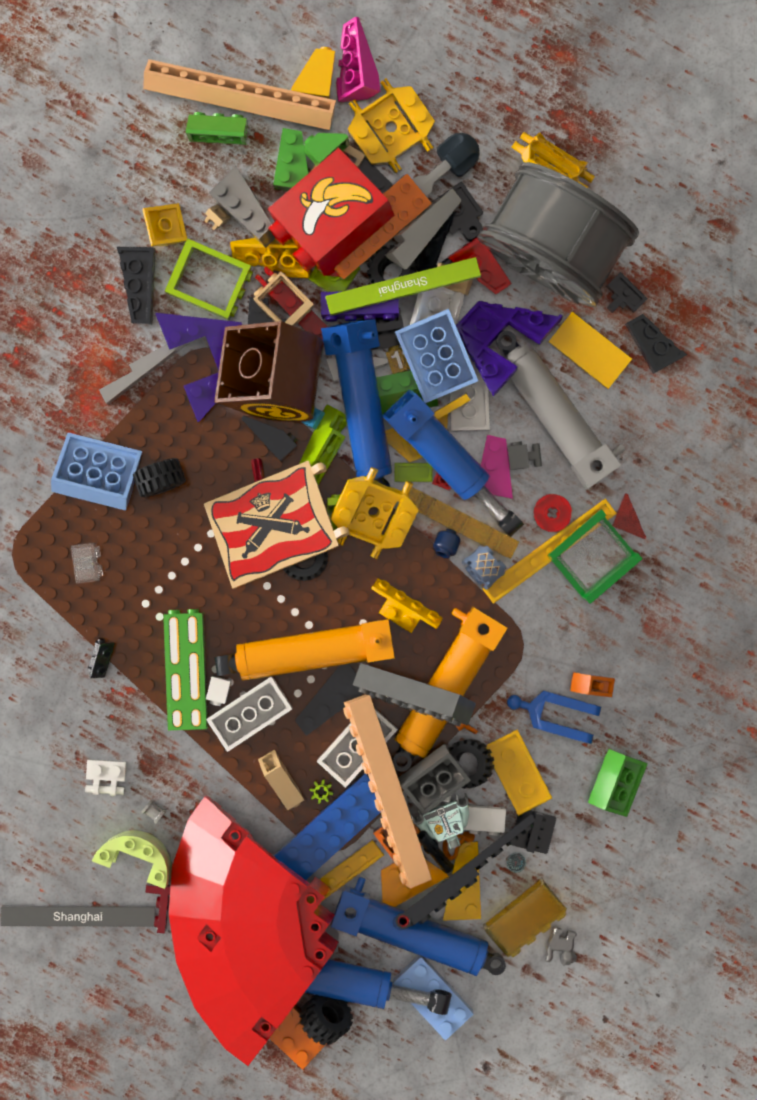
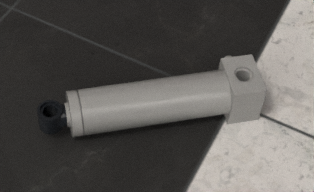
[496,331,625,490]

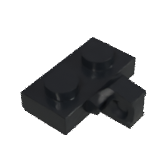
[606,272,648,313]

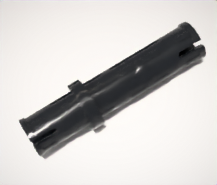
[417,830,454,873]

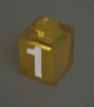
[385,345,411,374]

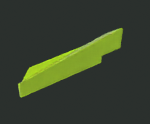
[299,405,347,485]

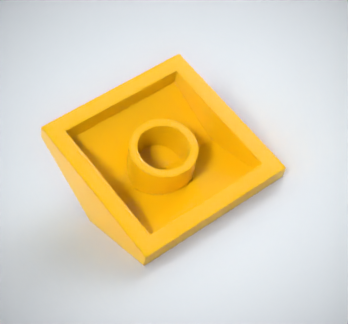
[143,203,187,246]

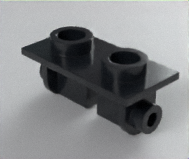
[87,638,115,679]

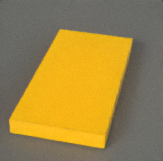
[548,312,632,389]
[486,729,553,816]

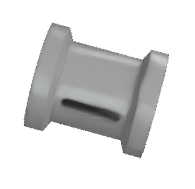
[141,799,166,824]

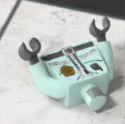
[410,793,470,849]

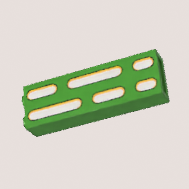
[163,609,208,731]

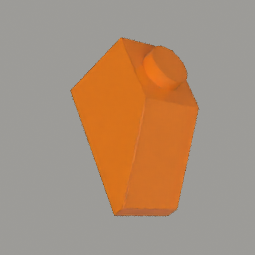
[570,672,615,697]

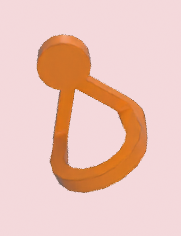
[443,831,475,860]

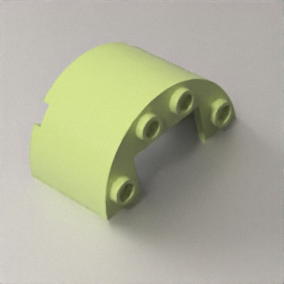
[92,830,172,889]

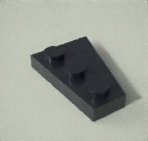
[625,314,687,374]

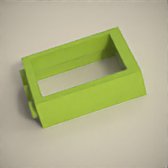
[165,238,253,321]

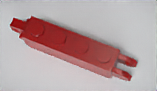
[255,266,328,345]

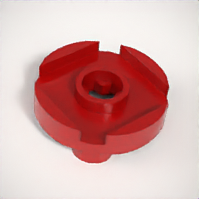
[533,494,572,532]

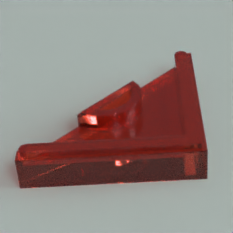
[612,493,646,539]

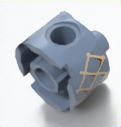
[462,545,506,590]

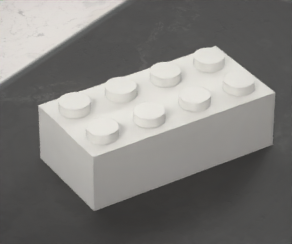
[206,676,293,752]
[317,708,398,788]

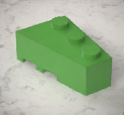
[273,128,308,191]

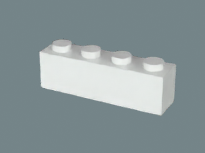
[434,803,506,836]

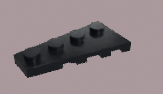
[117,247,156,325]

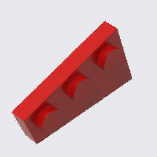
[448,238,512,294]

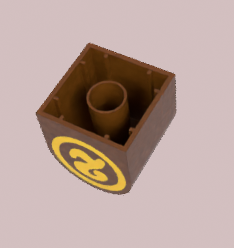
[214,321,323,422]

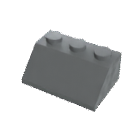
[398,744,471,815]

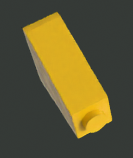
[291,47,335,99]

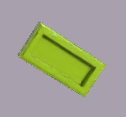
[394,463,433,482]

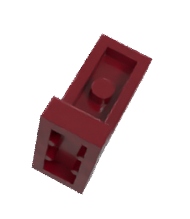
[145,883,171,934]

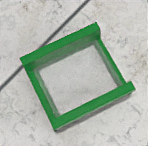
[547,509,642,604]

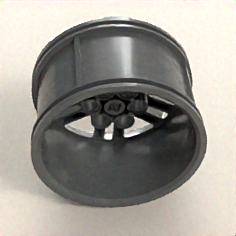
[477,162,639,307]

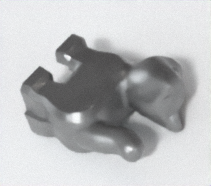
[545,926,577,966]

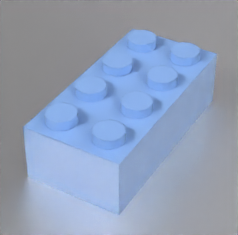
[393,955,474,1041]

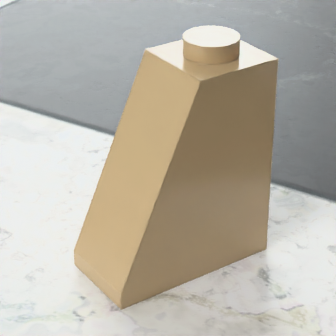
[258,750,304,810]

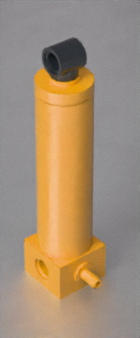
[393,607,507,772]
[214,619,395,681]

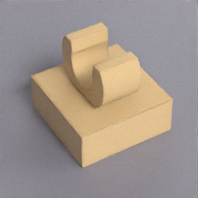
[205,204,231,230]

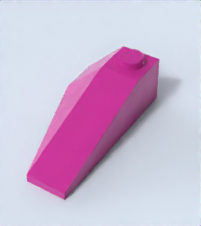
[336,17,381,102]

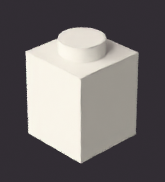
[206,676,232,706]

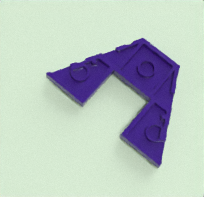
[456,301,563,396]
[155,313,242,422]

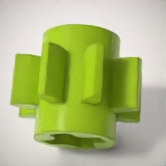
[309,779,333,804]

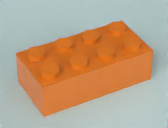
[263,1004,327,1070]

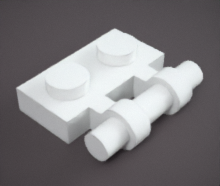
[85,759,126,796]

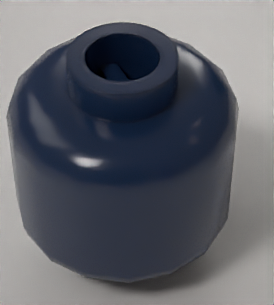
[433,529,461,558]

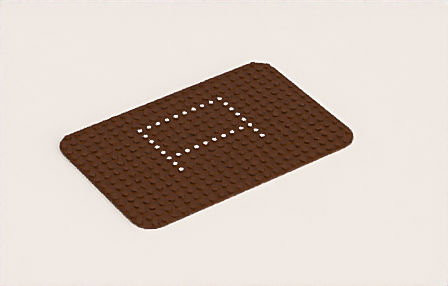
[12,347,524,851]

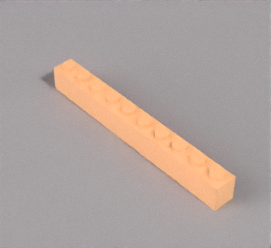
[143,59,336,130]
[343,694,432,888]

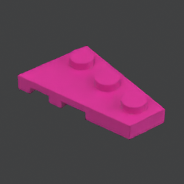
[481,435,513,499]

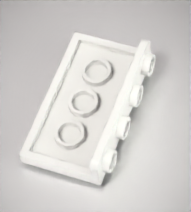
[402,287,464,355]

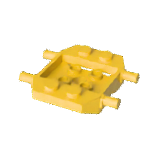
[348,78,435,174]
[511,132,595,188]
[330,467,419,559]

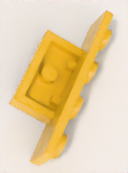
[371,578,443,633]

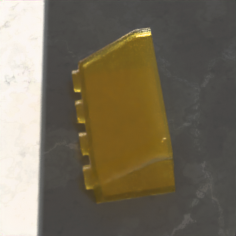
[483,877,567,958]

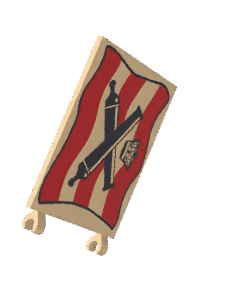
[204,461,350,589]

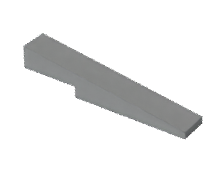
[99,342,190,405]

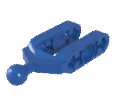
[507,690,602,744]

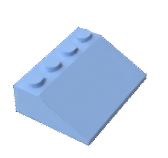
[395,308,478,403]
[51,433,142,510]

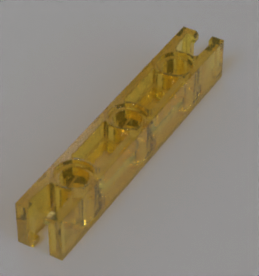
[409,487,519,559]

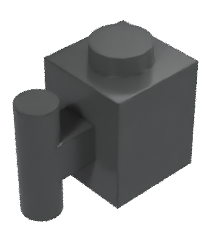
[507,441,542,470]

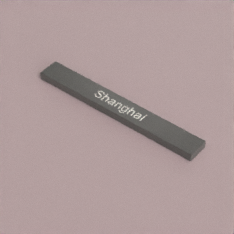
[1,906,155,927]

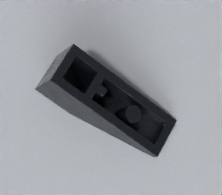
[241,416,298,462]

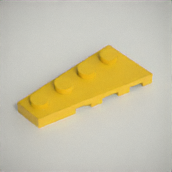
[443,841,481,921]

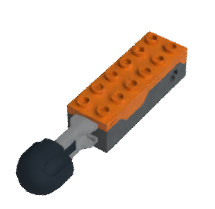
[326,133,480,280]

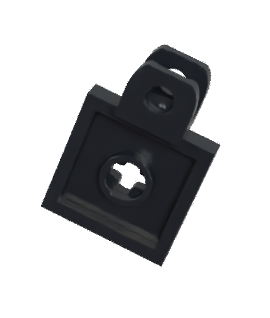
[431,181,483,242]

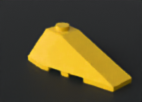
[230,238,310,278]

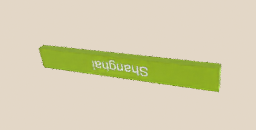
[325,257,481,316]

